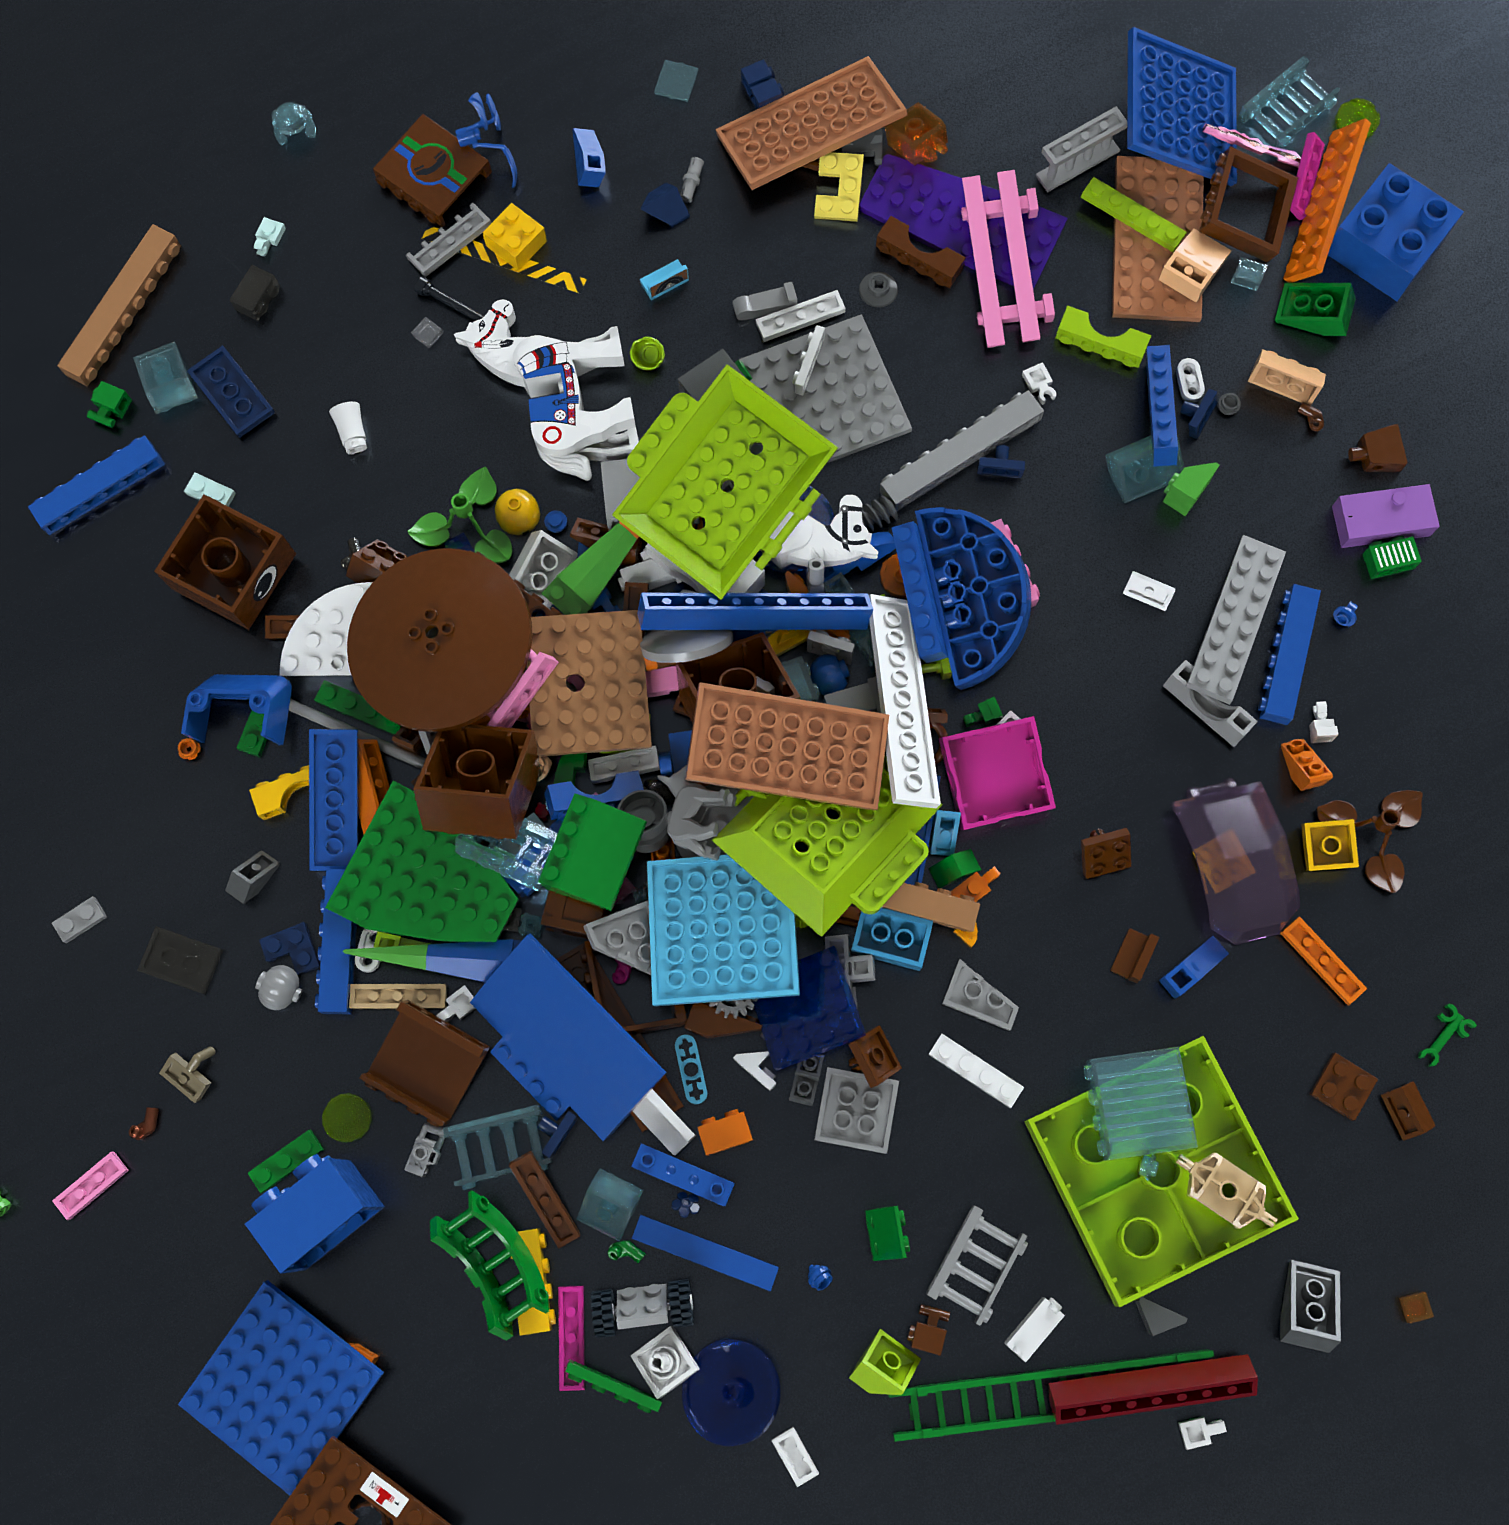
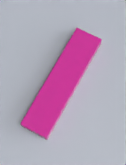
[1290,132,1325,220]
[558,1286,585,1391]

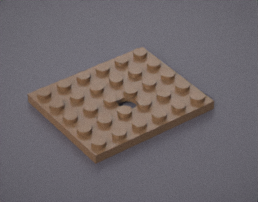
[526,610,652,757]

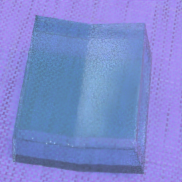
[1231,257,1267,291]

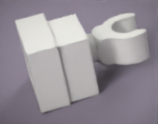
[1309,701,1338,743]

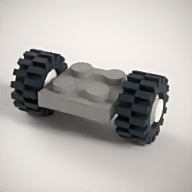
[591,1279,694,1338]

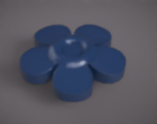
[672,1192,700,1218]

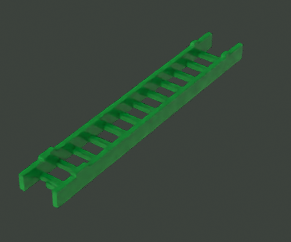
[888,1349,1214,1442]

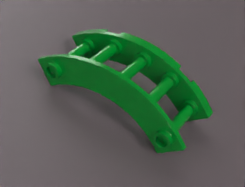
[430,1190,549,1341]

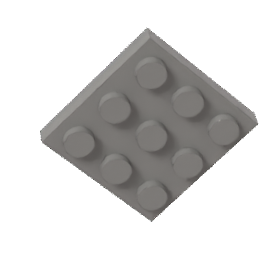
[814,1067,899,1154]

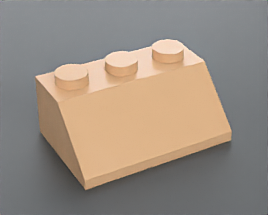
[1248,349,1326,406]

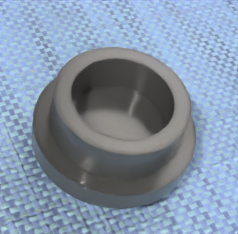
[1218,393,1241,415]

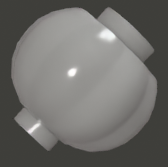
[255,965,303,1010]

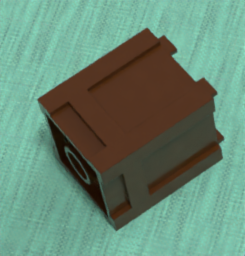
[541,891,615,940]

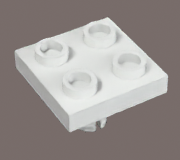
[631,1326,700,1399]

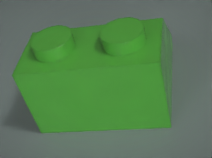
[1163,462,1220,517]

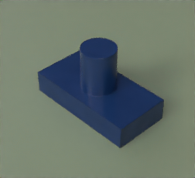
[1181,389,1218,439]
[977,445,1025,478]
[537,1111,579,1159]

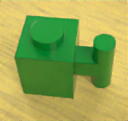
[87,381,132,428]

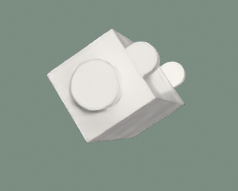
[618,559,682,591]
[1004,1297,1065,1362]

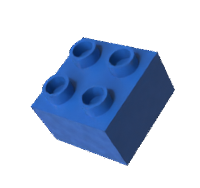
[1328,163,1464,301]
[245,1154,385,1274]

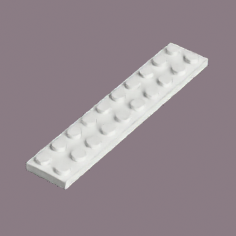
[869,594,941,808]

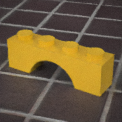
[249,765,309,820]
[511,1228,556,1336]

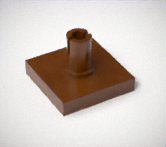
[848,1025,902,1088]

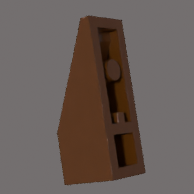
[570,517,642,567]

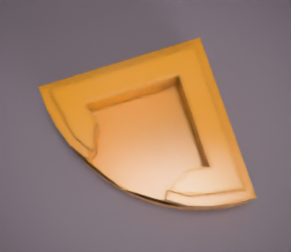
[954,923,978,948]

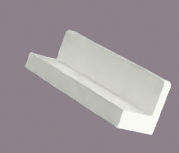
[633,1089,696,1155]

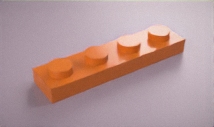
[1280,916,1367,1005]

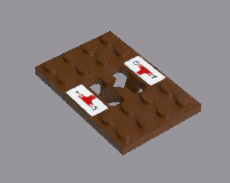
[270,1436,451,1525]

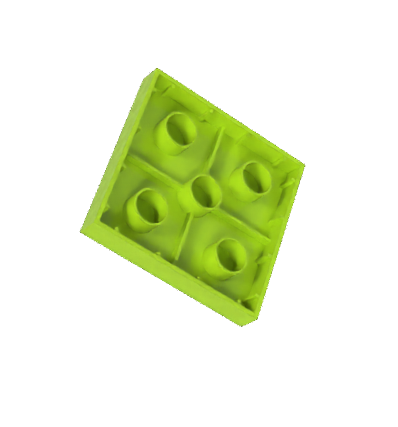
[1024,1036,1299,1307]

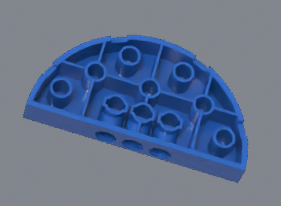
[915,507,1031,690]

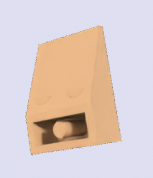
[1159,228,1232,302]

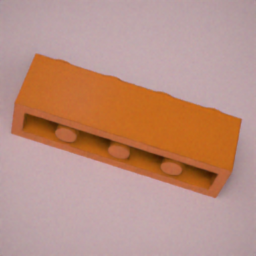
[358,739,389,834]

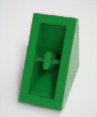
[928,849,981,889]

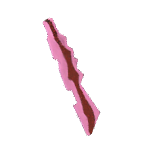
[1202,124,1301,168]

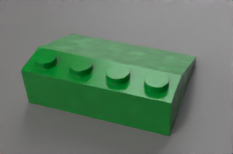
[538,793,647,911]

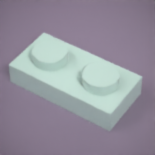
[184,473,236,507]

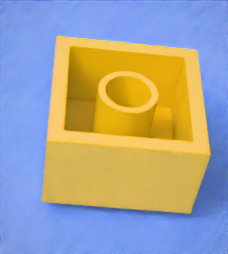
[483,203,547,271]
[1301,819,1359,871]

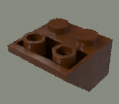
[346,539,407,583]

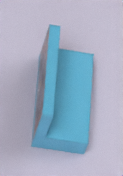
[640,259,689,300]

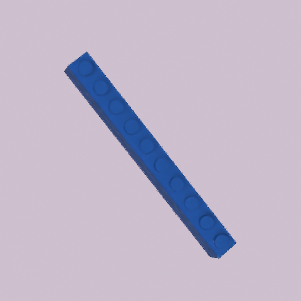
[637,593,874,630]

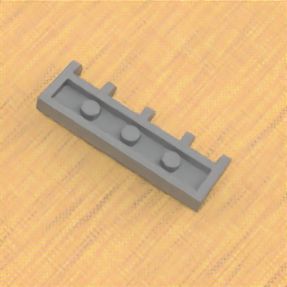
[406,203,491,277]

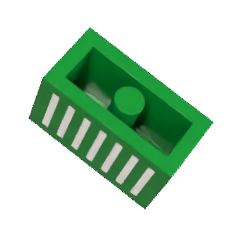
[1363,536,1422,579]

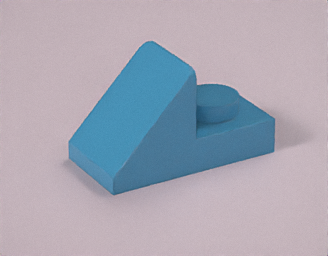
[930,810,961,856]

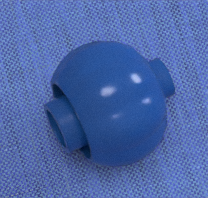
[806,654,851,695]

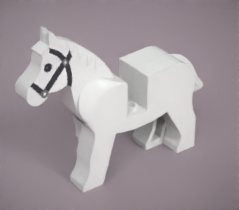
[645,480,878,593]

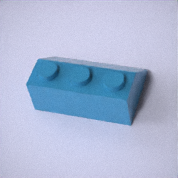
[851,908,933,971]

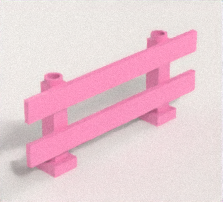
[961,170,1055,348]

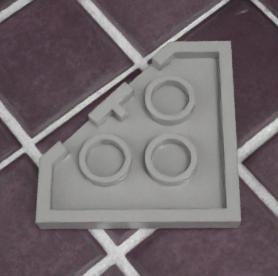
[583,900,651,975]

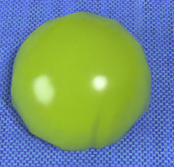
[630,336,665,371]

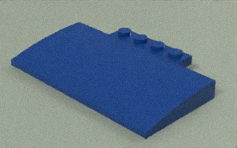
[470,933,667,1141]

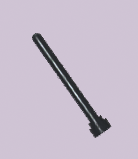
[414,276,484,321]

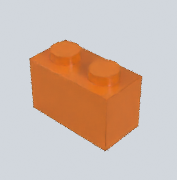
[697,1109,753,1156]

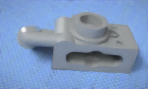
[404,1122,447,1177]

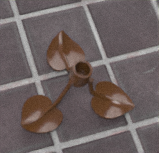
[1316,790,1423,893]

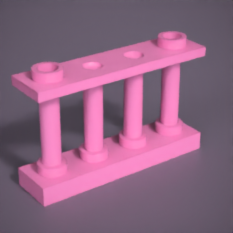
[486,649,559,728]

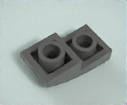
[789,1050,825,1106]

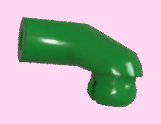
[607,1240,645,1263]

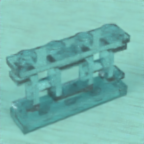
[455,818,558,891]

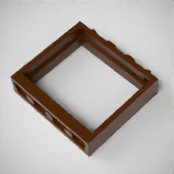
[1199,146,1298,262]
[579,941,687,1035]

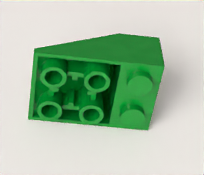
[865,1206,910,1261]

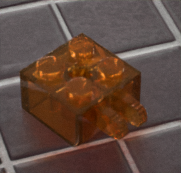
[885,102,948,166]

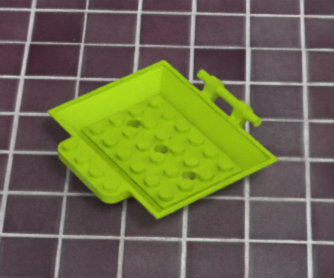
[612,364,838,600]
[712,756,943,937]

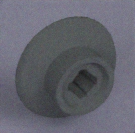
[859,272,898,307]

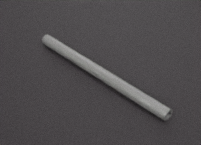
[289,699,426,769]

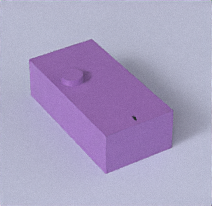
[1332,484,1440,548]

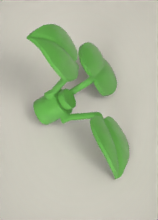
[408,467,512,564]

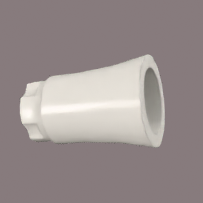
[329,402,367,454]

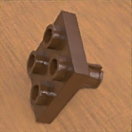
[1081,828,1131,879]

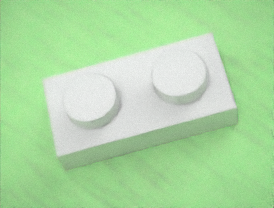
[1123,571,1175,611]

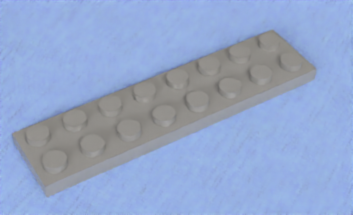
[1186,535,1286,705]

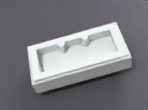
[772,1427,819,1487]

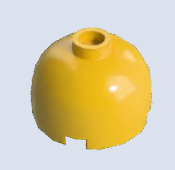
[495,488,540,535]

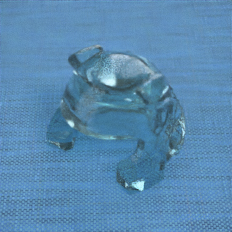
[272,102,316,145]

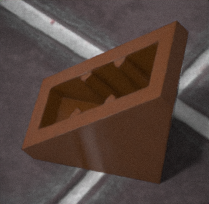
[392,726,424,756]

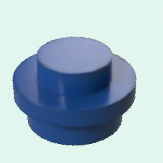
[544,510,567,533]

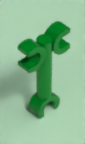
[1418,1004,1477,1067]

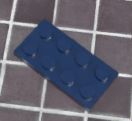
[187,345,275,438]

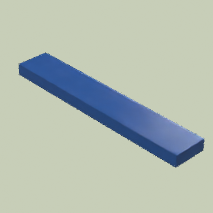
[632,1215,779,1291]

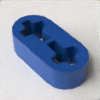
[659,751,673,777]

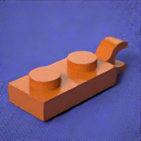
[951,866,1000,902]

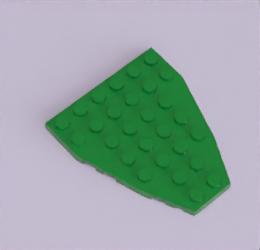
[325,781,519,942]

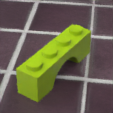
[1055,305,1151,368]

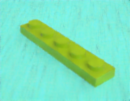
[1081,177,1187,253]

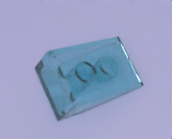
[133,341,198,414]

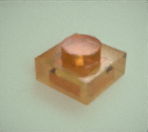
[1399,1291,1434,1324]

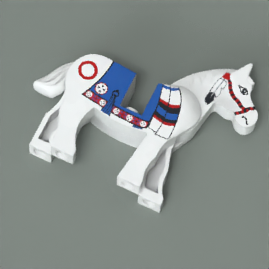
[454,299,639,481]

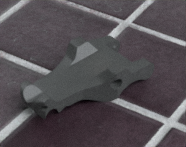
[840,128,882,166]

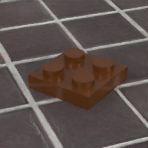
[1309,1052,1378,1121]

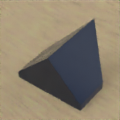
[640,183,690,227]

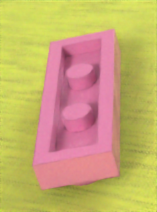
[53,1152,129,1220]

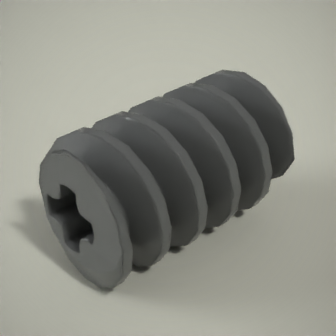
[862,496,898,532]

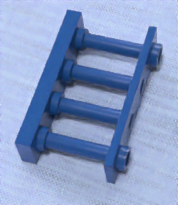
[631,1143,735,1206]

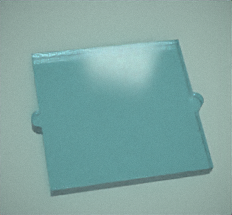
[654,60,699,102]

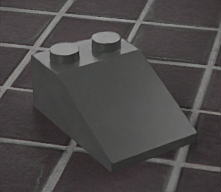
[1280,1260,1341,1353]

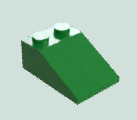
[1275,283,1356,336]

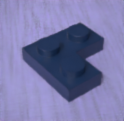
[259,922,320,976]

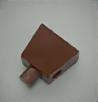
[1348,424,1408,472]

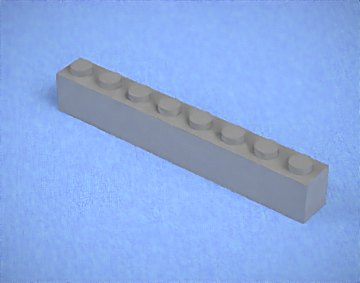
[879,390,1044,511]

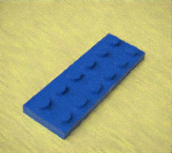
[309,729,358,871]

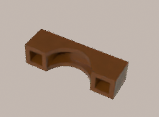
[876,216,966,288]

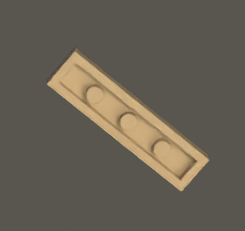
[349,984,447,1009]

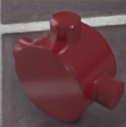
[534,802,549,822]

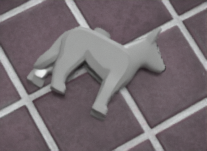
[658,764,737,861]

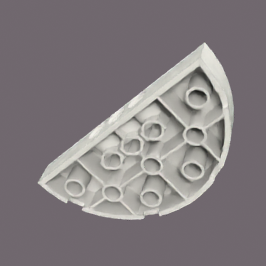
[280,582,438,676]

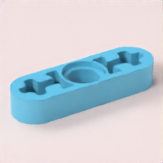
[675,1035,708,1105]

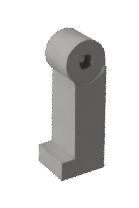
[732,282,797,320]

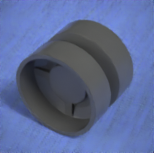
[617,790,670,853]

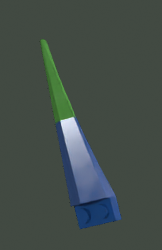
[343,939,522,983]

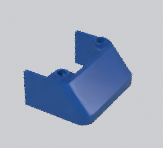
[181,674,292,745]

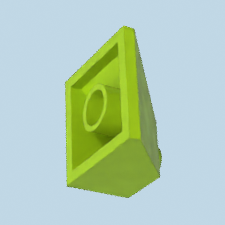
[849,1329,921,1395]

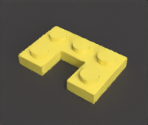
[814,152,864,222]

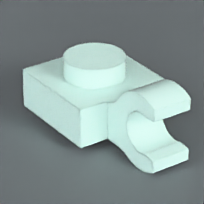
[254,217,286,257]

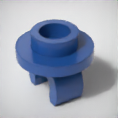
[1333,601,1358,626]

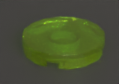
[1335,98,1380,139]
[322,1093,372,1143]

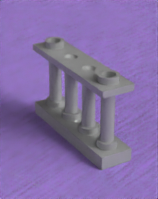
[1036,106,1127,192]
[926,1205,1028,1326]

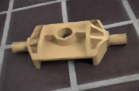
[1175,1153,1278,1229]

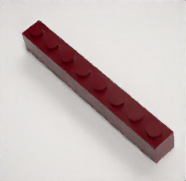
[1048,1354,1258,1425]

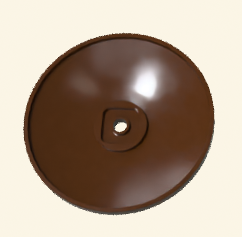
[347,548,532,732]

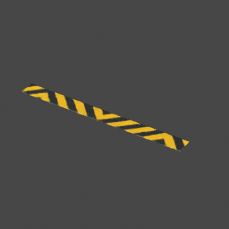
[422,225,587,294]

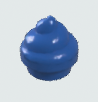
[808,1265,833,1291]

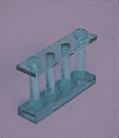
[1238,56,1341,152]
[443,1105,553,1190]

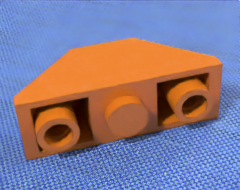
[1281,739,1333,791]

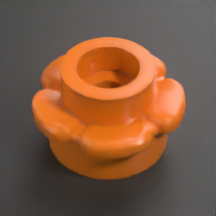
[178,738,201,760]

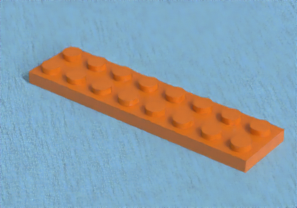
[1283,118,1371,283]

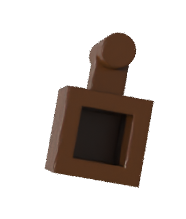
[907,1304,950,1356]

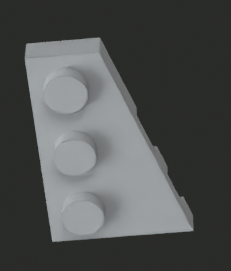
[942,959,1019,1031]

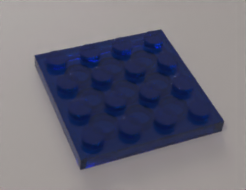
[753,946,866,1071]

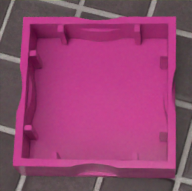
[939,716,1056,830]

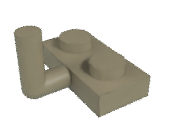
[159,1047,215,1103]

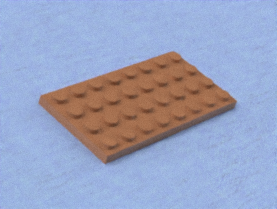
[716,56,907,190]
[1112,156,1204,322]
[685,682,890,811]

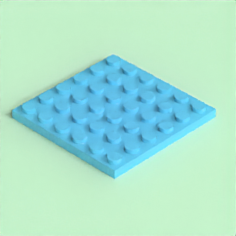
[647,854,800,1006]

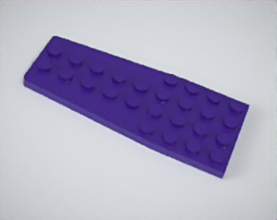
[859,154,1068,291]

